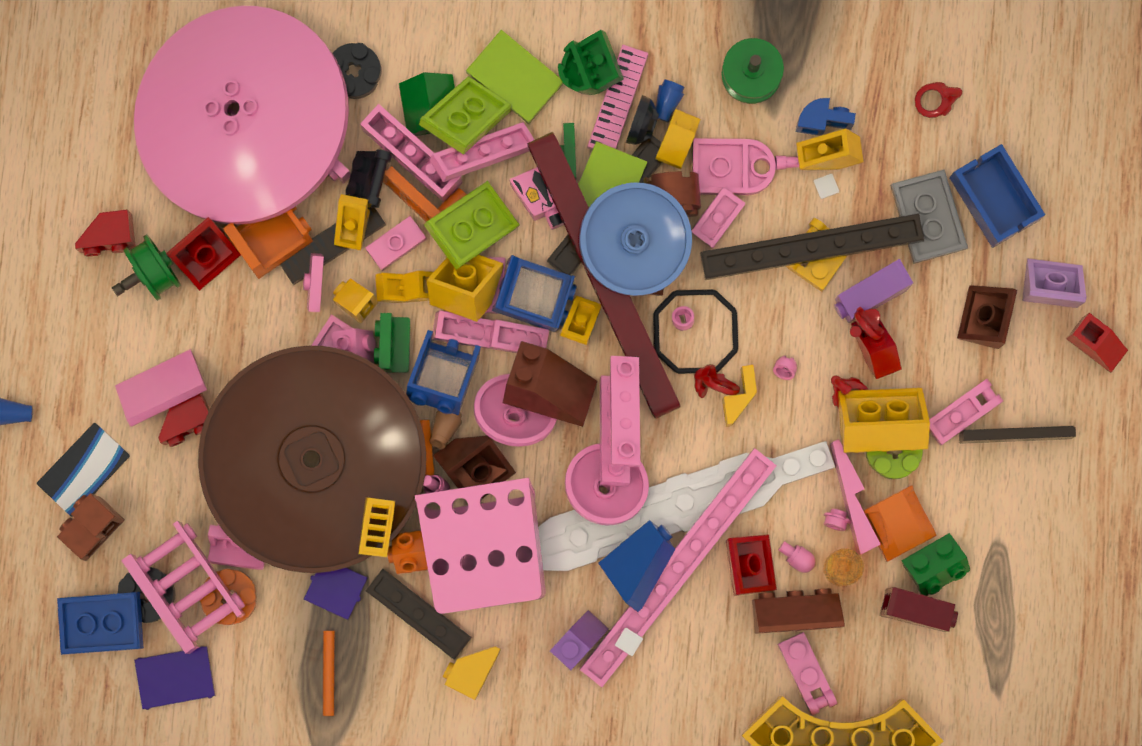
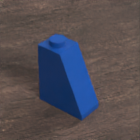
[599,520,675,612]

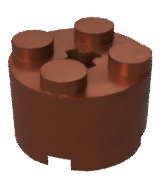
[643,171,701,217]

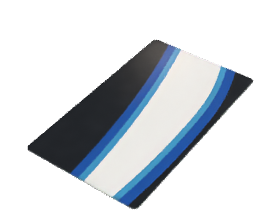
[37,423,130,517]

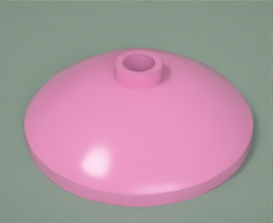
[474,374,557,446]
[565,444,649,525]

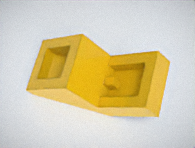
[375,270,433,303]
[722,365,757,427]

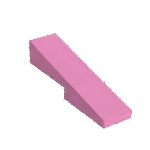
[432,310,549,353]
[830,439,881,556]

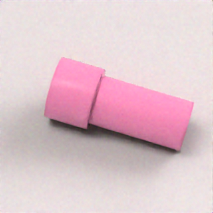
[775,156,799,170]

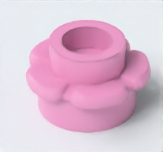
[824,509,851,531]

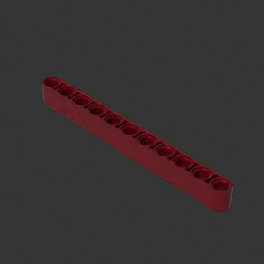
[527,132,681,419]

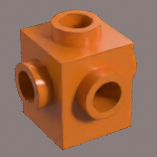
[387,530,428,574]

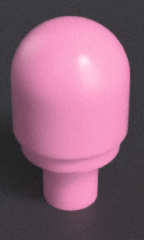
[423,475,450,494]
[778,541,816,573]

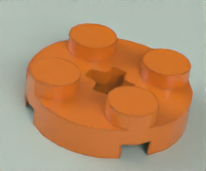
[200,569,257,625]

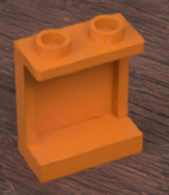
[223,206,313,279]

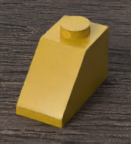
[796,128,864,170]
[332,278,378,324]
[443,646,501,700]

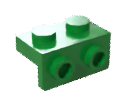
[374,313,410,373]
[901,533,970,596]

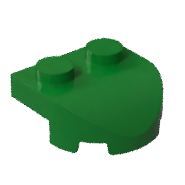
[558,30,624,95]

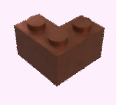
[57,493,125,561]

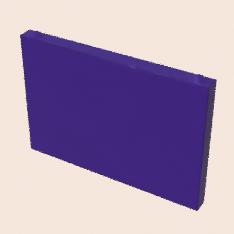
[134,646,215,710]

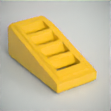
[358,497,395,557]

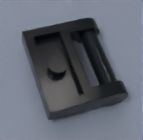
[346,150,392,208]

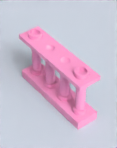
[600,356,640,486]
[121,521,245,654]

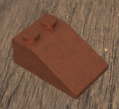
[502,341,597,427]

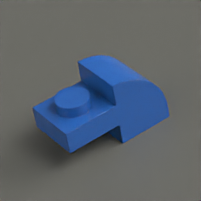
[795,98,856,136]

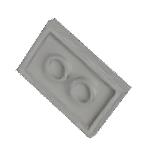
[890,170,968,264]

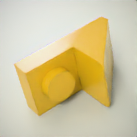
[655,109,701,170]
[334,194,370,251]
[560,295,601,345]

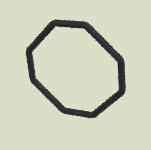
[653,289,738,374]

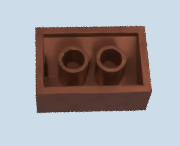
[752,588,845,634]

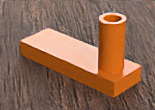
[383,166,467,222]

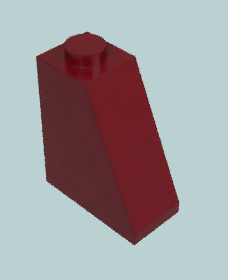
[880,587,958,632]

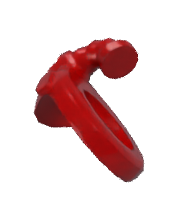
[915,82,962,118]
[850,307,884,340]
[694,364,740,398]
[831,375,868,408]

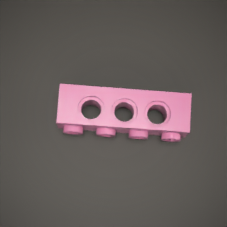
[360,104,462,202]

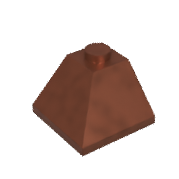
[433,435,516,500]

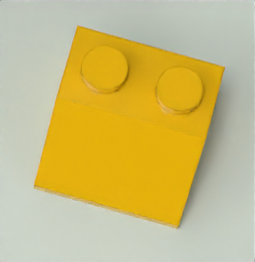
[427,255,504,322]

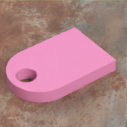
[693,138,776,195]

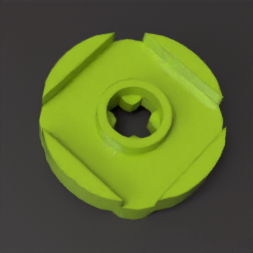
[866,449,923,479]

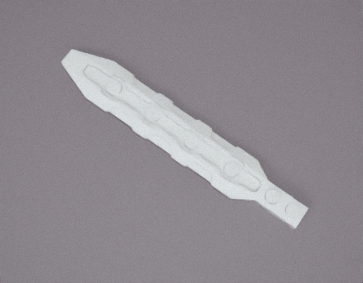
[538,441,835,571]

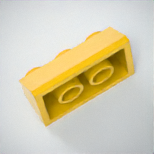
[838,388,930,453]

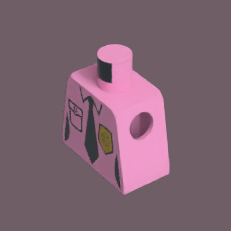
[510,167,564,230]

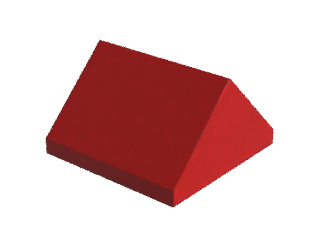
[166,217,241,291]
[726,535,777,596]

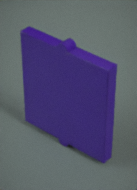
[304,568,368,620]

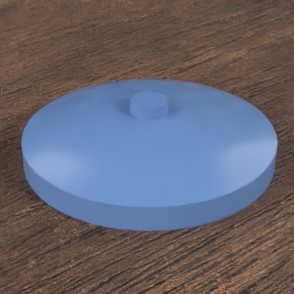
[579,183,692,296]

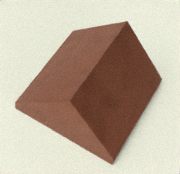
[957,285,1017,349]

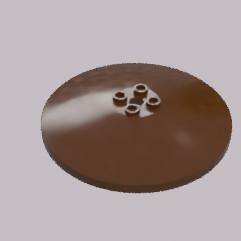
[198,346,426,573]

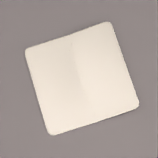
[814,174,839,199]
[615,628,643,656]

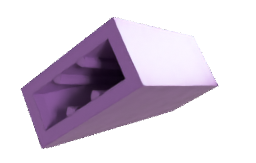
[834,259,913,323]
[550,610,608,670]

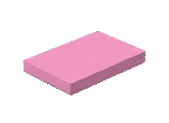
[115,349,207,426]

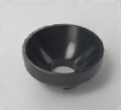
[626,95,660,145]

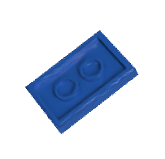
[57,592,144,655]

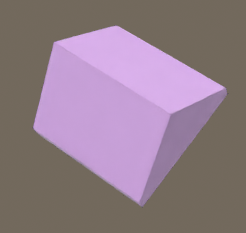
[1022,259,1086,308]

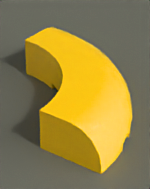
[741,696,944,746]

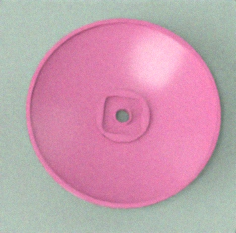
[134,6,349,224]

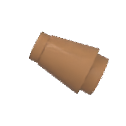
[430,410,462,449]

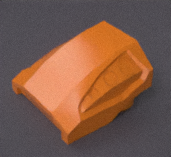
[864,485,937,562]

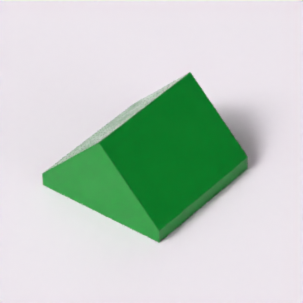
[399,72,455,136]

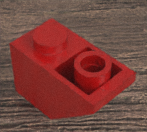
[75,209,136,257]
[1066,313,1128,373]
[851,320,902,379]
[158,393,210,447]

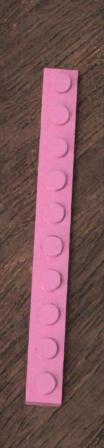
[580,448,777,687]

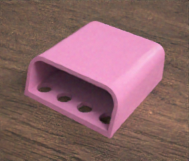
[415,478,546,614]

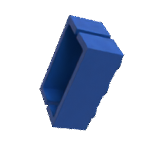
[949,144,1045,248]

